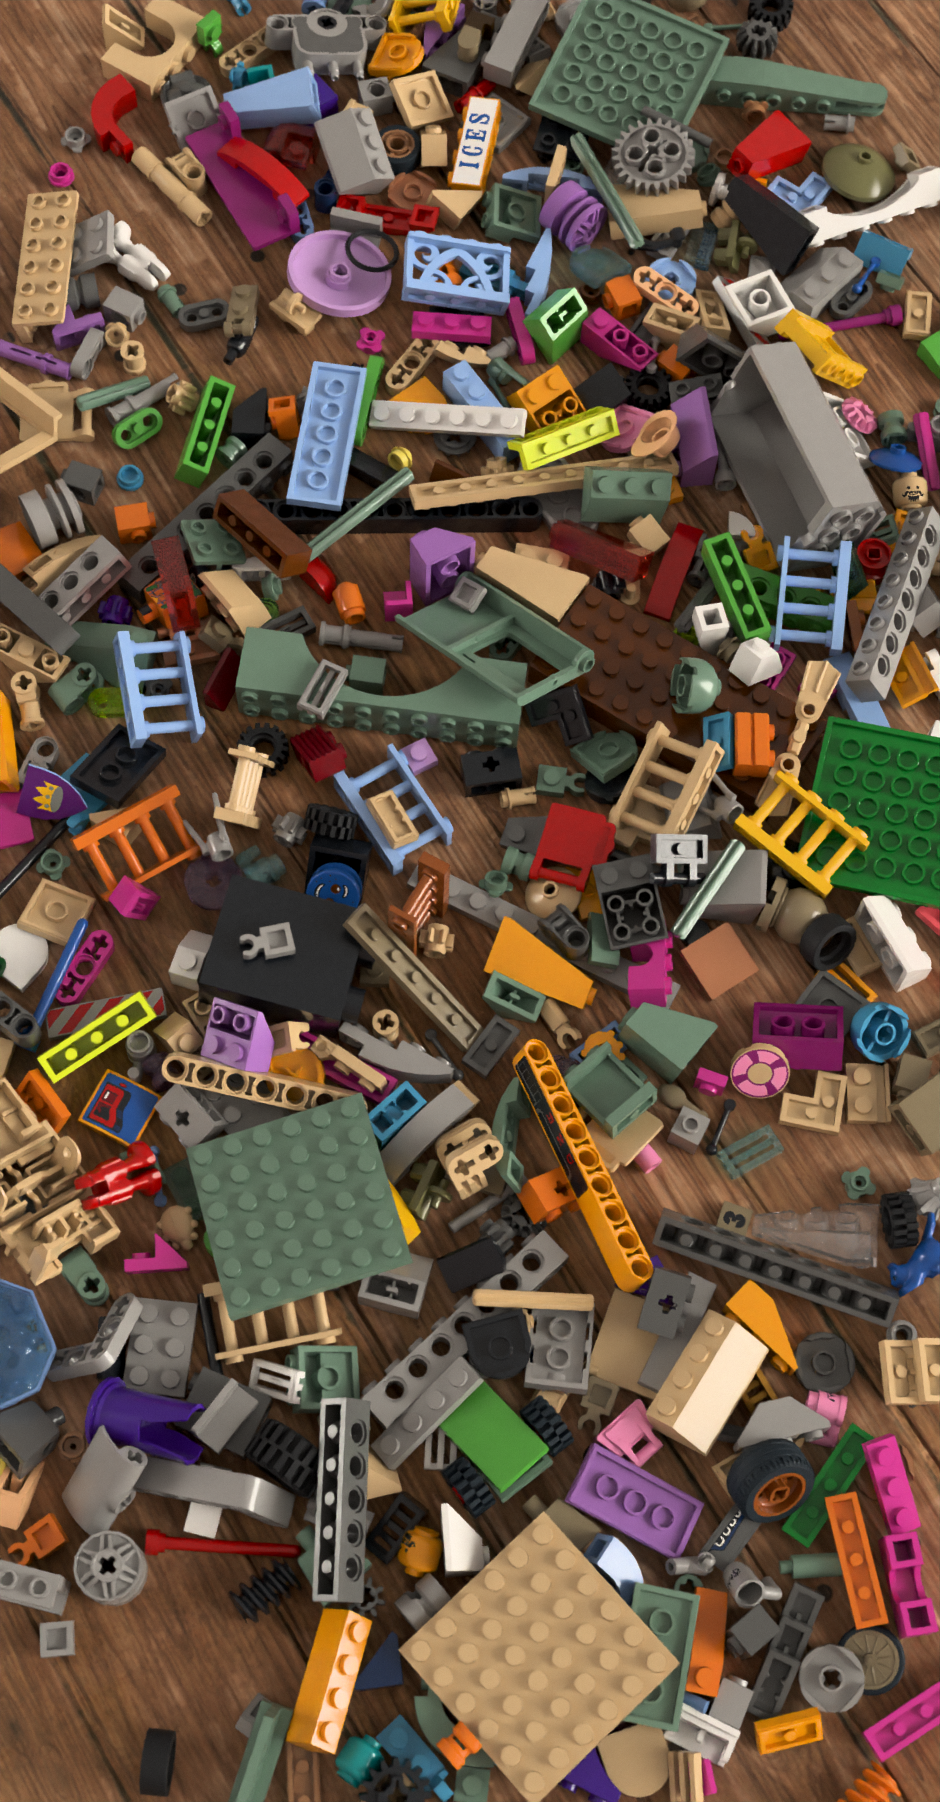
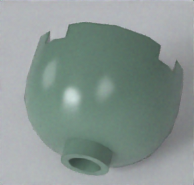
[670,657,721,714]

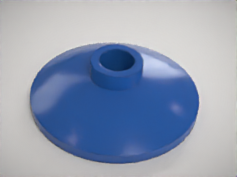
[869,443,922,473]

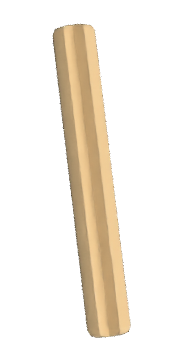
[472,1289,594,1311]

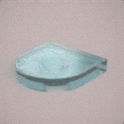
[569,245,632,289]

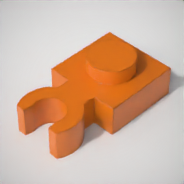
[7,1513,69,1567]

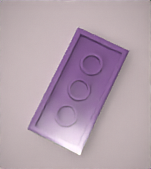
[564,1443,705,1559]

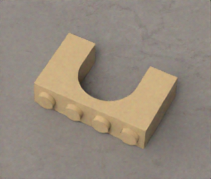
[100,0,204,103]

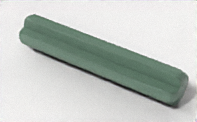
[76,375,151,411]

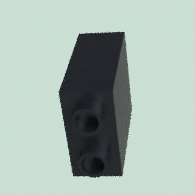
[199,874,375,1039]

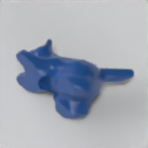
[887,1212,940,1298]

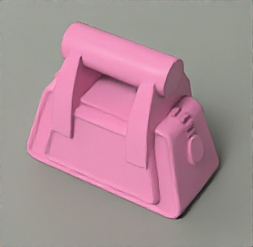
[593,1399,663,1468]

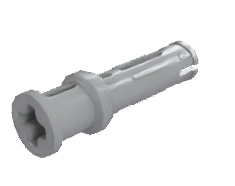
[104,373,180,427]
[318,621,404,653]

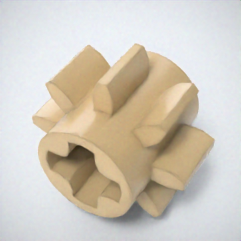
[166,380,199,416]
[481,457,514,476]
[418,923,455,959]

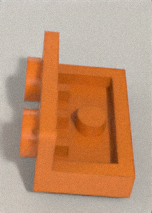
[15,1068,71,1135]

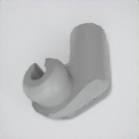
[665,1552,715,1576]

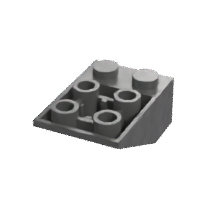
[592,853,669,951]

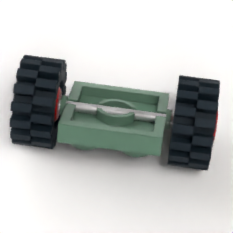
[441,1395,574,1519]

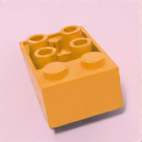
[506,364,586,432]

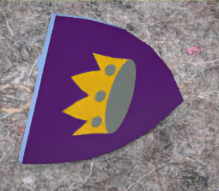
[16,764,88,820]

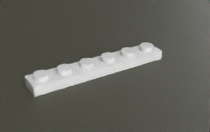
[369,400,527,438]

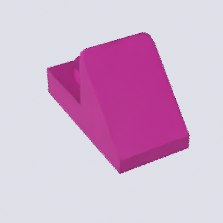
[124,1233,190,1275]

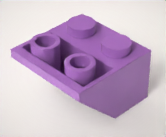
[201,997,275,1072]

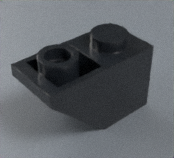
[231,388,271,448]

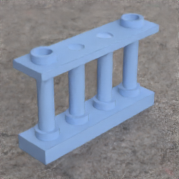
[769,536,852,657]
[112,627,205,748]
[333,743,454,876]

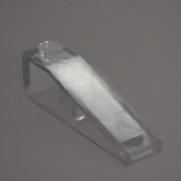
[752,1203,880,1269]

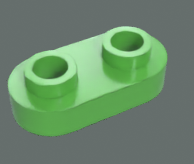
[112,407,163,449]

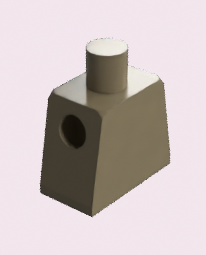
[522,1494,601,1552]

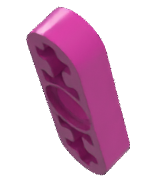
[505,297,536,365]
[55,930,115,1007]

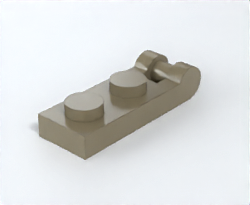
[223,284,260,338]

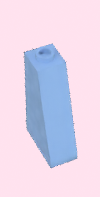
[223,66,321,129]

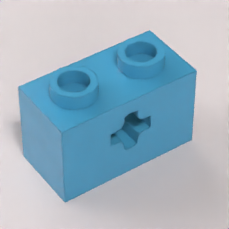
[368,1080,427,1150]

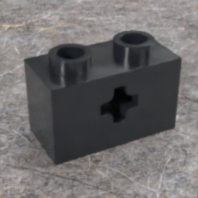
[460,746,523,798]

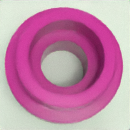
[48,162,74,188]

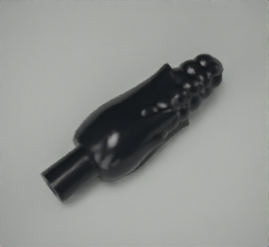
[223,315,259,365]

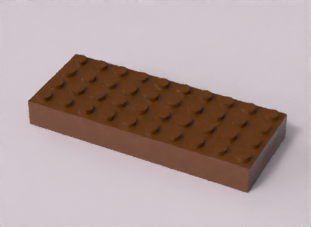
[528,584,827,822]

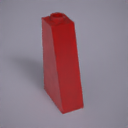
[726,110,812,179]

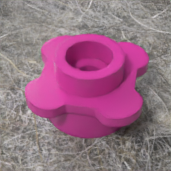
[356,327,385,354]

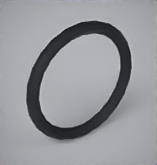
[345,229,399,272]

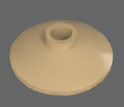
[525,867,582,919]

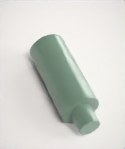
[779,1552,843,1579]

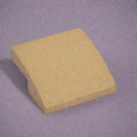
[878,1338,940,1405]

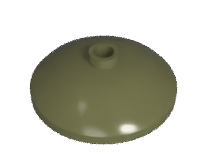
[821,143,895,202]

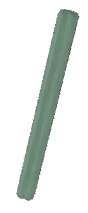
[570,133,644,249]
[307,467,414,563]

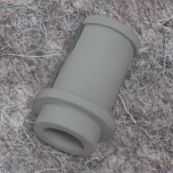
[823,113,855,134]
[486,336,518,362]

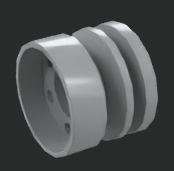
[18,478,85,550]
[73,1530,148,1607]

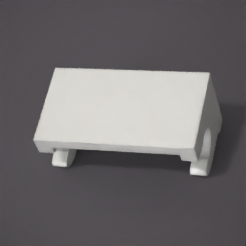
[664,1703,741,1768]

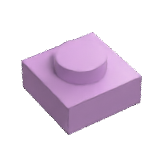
[400,738,438,776]

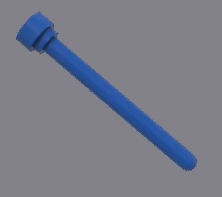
[14,918,88,1053]

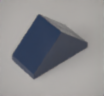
[354,1631,403,1692]

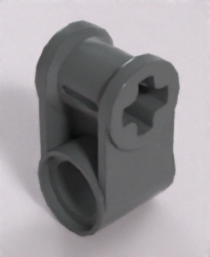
[537,903,590,961]

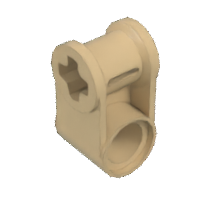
[164,147,207,197]

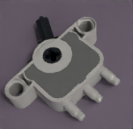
[265,0,387,81]

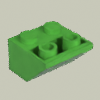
[522,287,588,365]

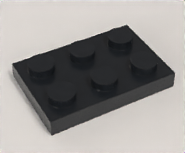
[70,724,166,809]

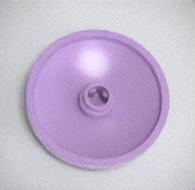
[287,230,392,317]

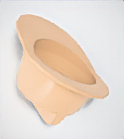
[631,410,680,458]

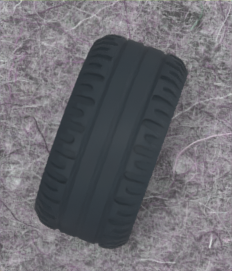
[726,1438,815,1523]

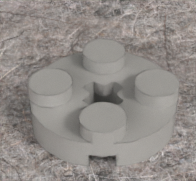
[799,1643,865,1713]

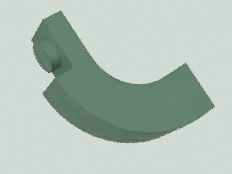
[414,1677,494,1768]

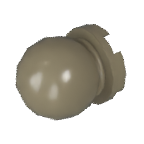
[755,876,828,945]

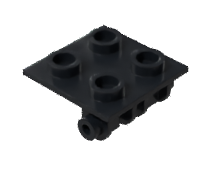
[533,115,589,164]

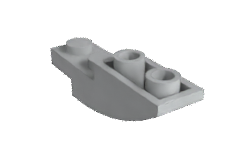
[339,1021,454,1084]

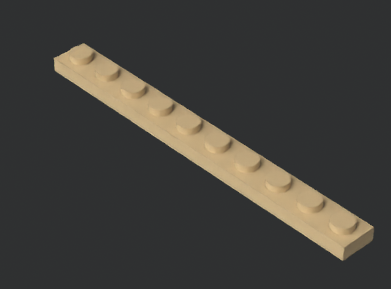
[409,451,679,510]

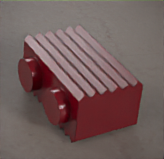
[290,725,347,783]

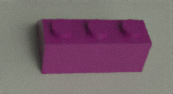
[752,1002,844,1071]

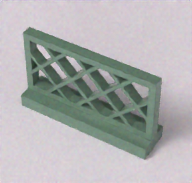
[228,1699,294,1802]

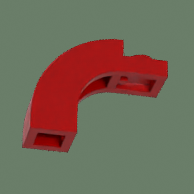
[91,74,138,163]

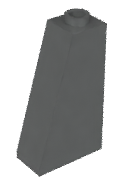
[422,10,502,98]

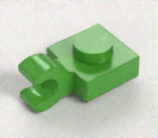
[196,10,223,58]

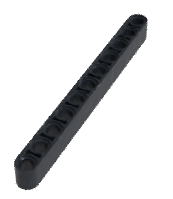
[256,497,543,534]

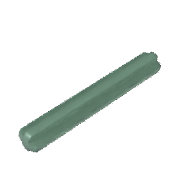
[671,839,745,940]

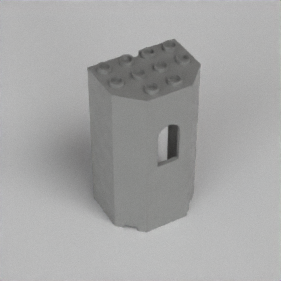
[710,341,887,572]

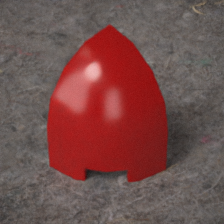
[299,556,337,604]

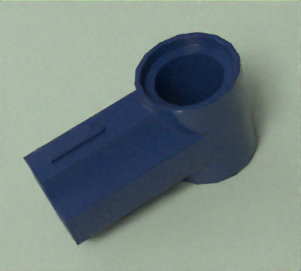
[314,169,340,214]

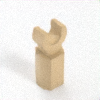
[539,998,582,1050]

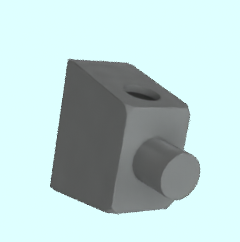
[0,1401,66,1480]

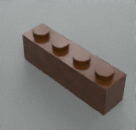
[212,489,313,579]

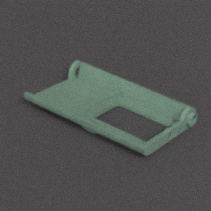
[395,570,595,706]

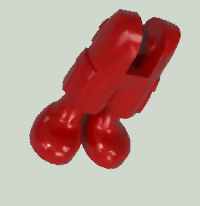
[73,1141,162,1210]

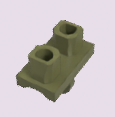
[713,219,758,274]
[400,1159,453,1222]

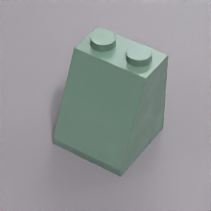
[616,1002,718,1084]

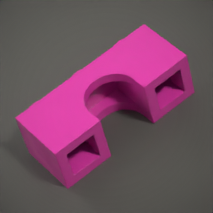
[628,920,673,1008]
[878,1531,939,1640]

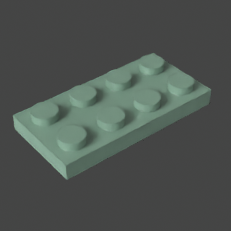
[622,1582,700,1732]

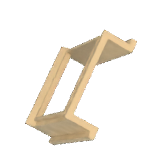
[0,367,62,474]

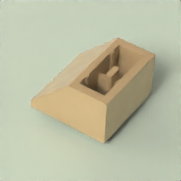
[198,569,272,637]

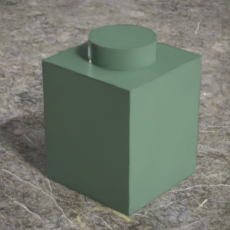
[345,655,387,696]

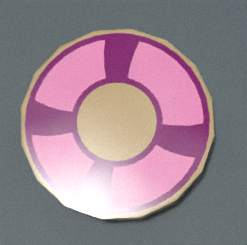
[730,1043,790,1099]

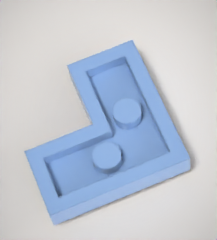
[768,171,833,211]

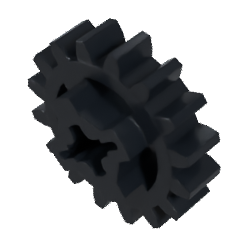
[358,1756,432,1802]

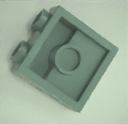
[481,182,542,244]
[284,1345,360,1414]

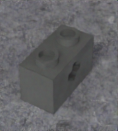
[637,1265,696,1340]
[724,1603,781,1661]

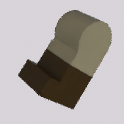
[457,10,495,63]

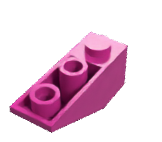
[580,307,659,372]

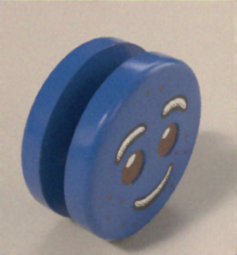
[306,862,363,908]

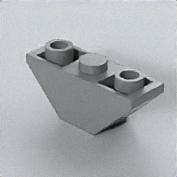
[733,1396,831,1454]

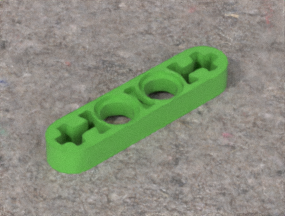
[353,355,384,447]

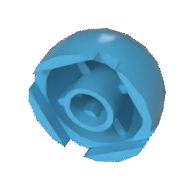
[850,1001,911,1063]

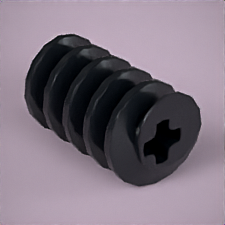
[228,1558,302,1623]

